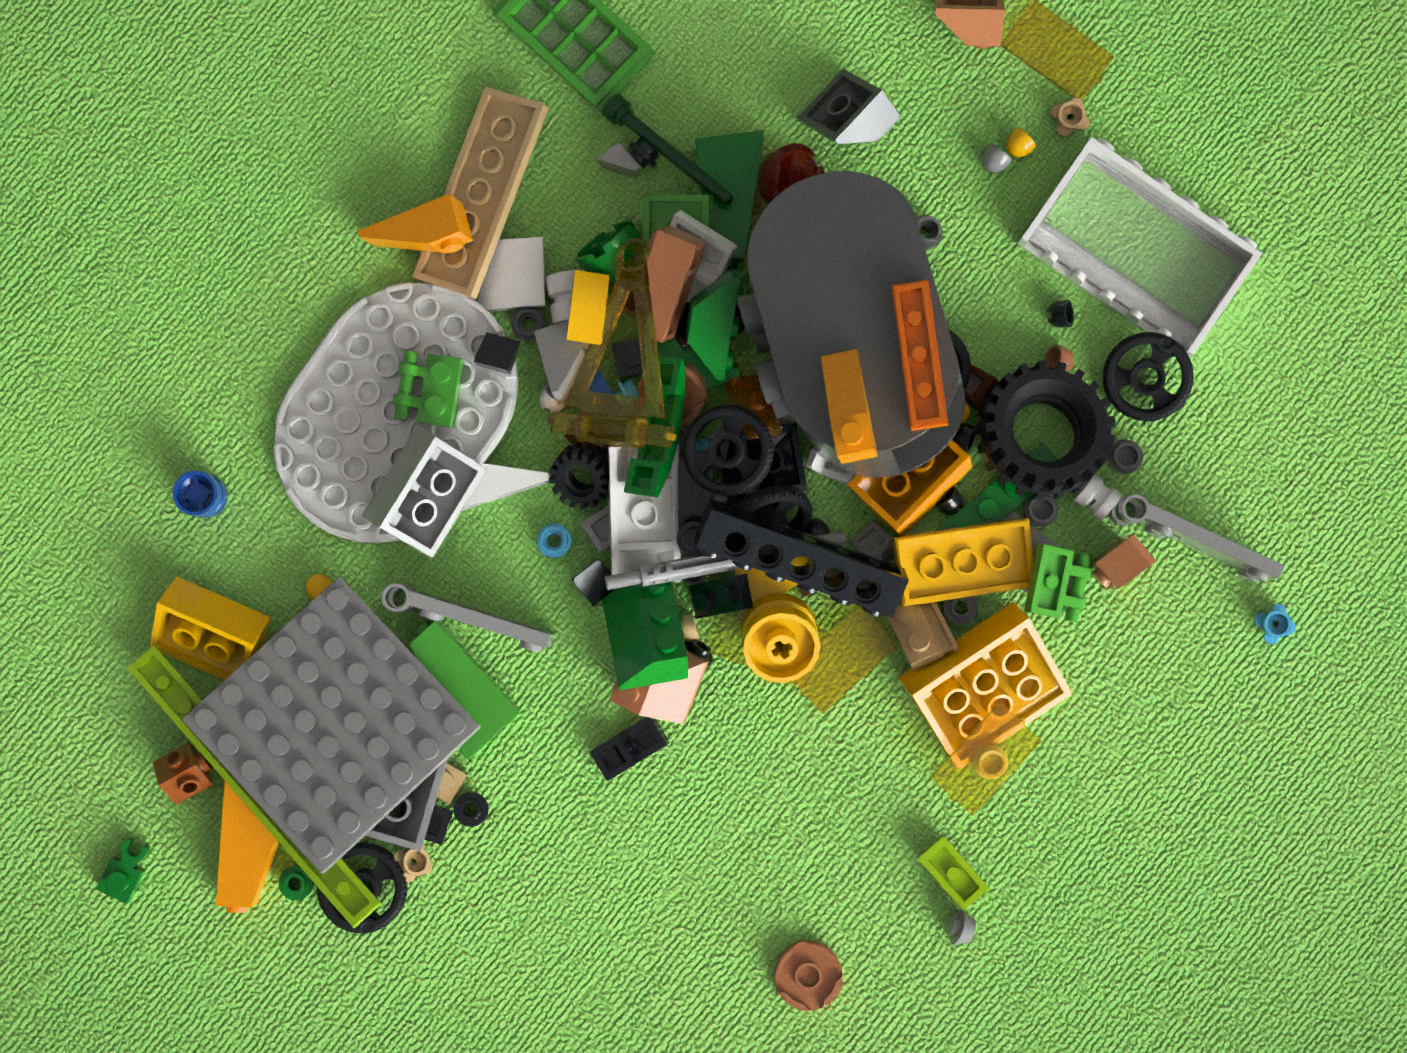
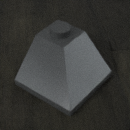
[797,69,901,144]

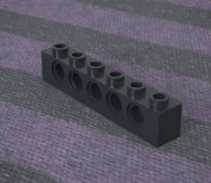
[695,498,909,617]

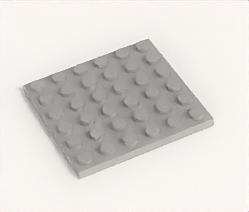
[182,576,481,874]

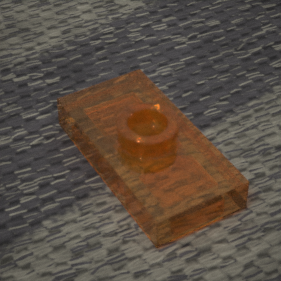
[725,375,783,439]

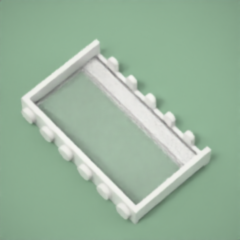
[1017,137,1263,357]

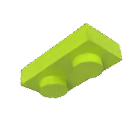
[917,835,990,911]

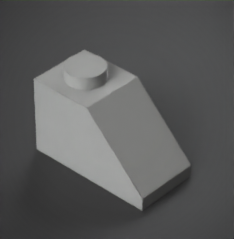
[534,320,591,405]

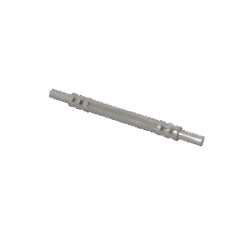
[605,531,845,590]

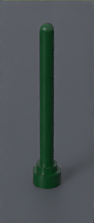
[602,94,733,205]

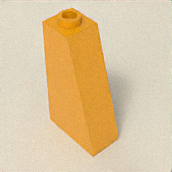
[216,781,280,913]

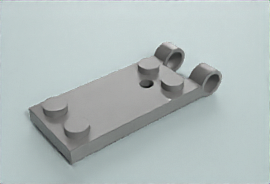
[1109,494,1285,583]
[382,583,555,653]

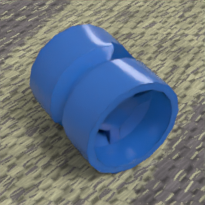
[173,471,228,518]

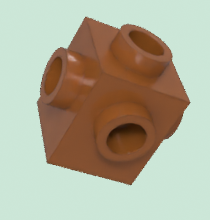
[153,742,213,805]

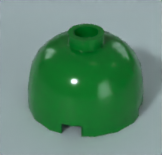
[575,219,643,284]

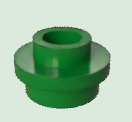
[279,865,314,900]

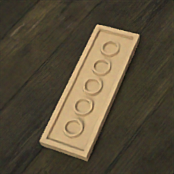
[412,87,549,300]

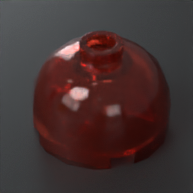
[757,143,825,205]

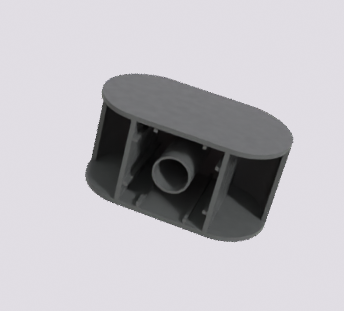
[737,171,965,478]

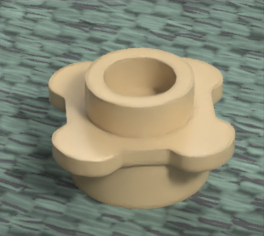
[1051,98,1090,137]
[393,845,432,882]

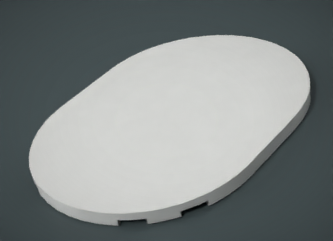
[273,282,518,543]

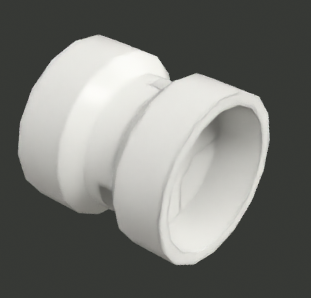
[1073,474,1122,521]

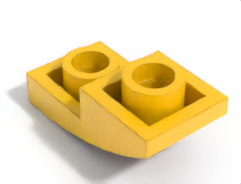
[566,270,610,345]

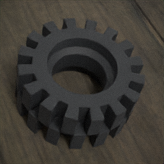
[549,442,609,509]

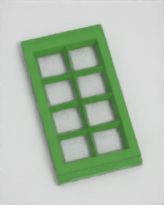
[492,0,656,113]

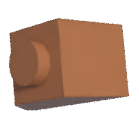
[1090,534,1157,590]

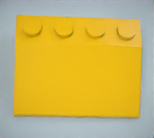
[898,602,1072,769]

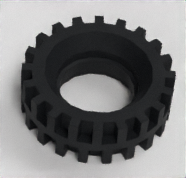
[976,360,1116,500]

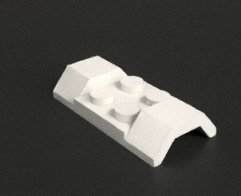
[608,443,681,582]

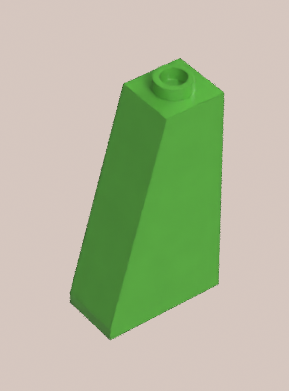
[410,620,522,760]

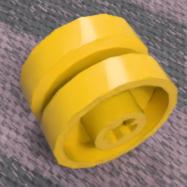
[741,593,820,683]

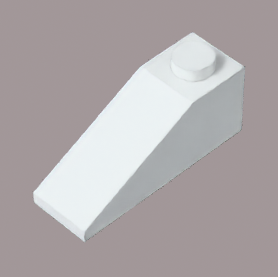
[461,463,551,511]

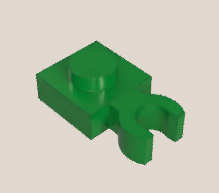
[96,837,150,904]

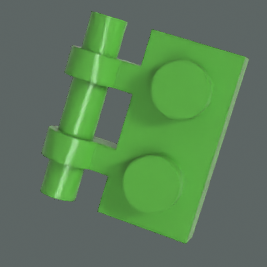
[392,350,464,428]
[1024,544,1092,623]

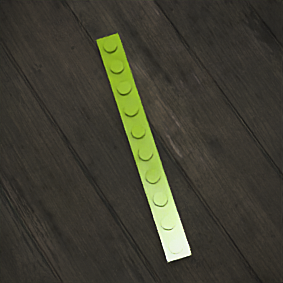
[127,646,381,928]

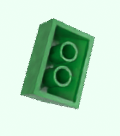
[602,582,689,690]

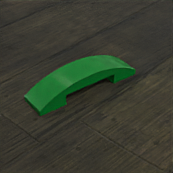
[624,355,686,498]

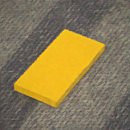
[892,517,1034,607]

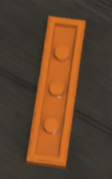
[891,279,949,431]

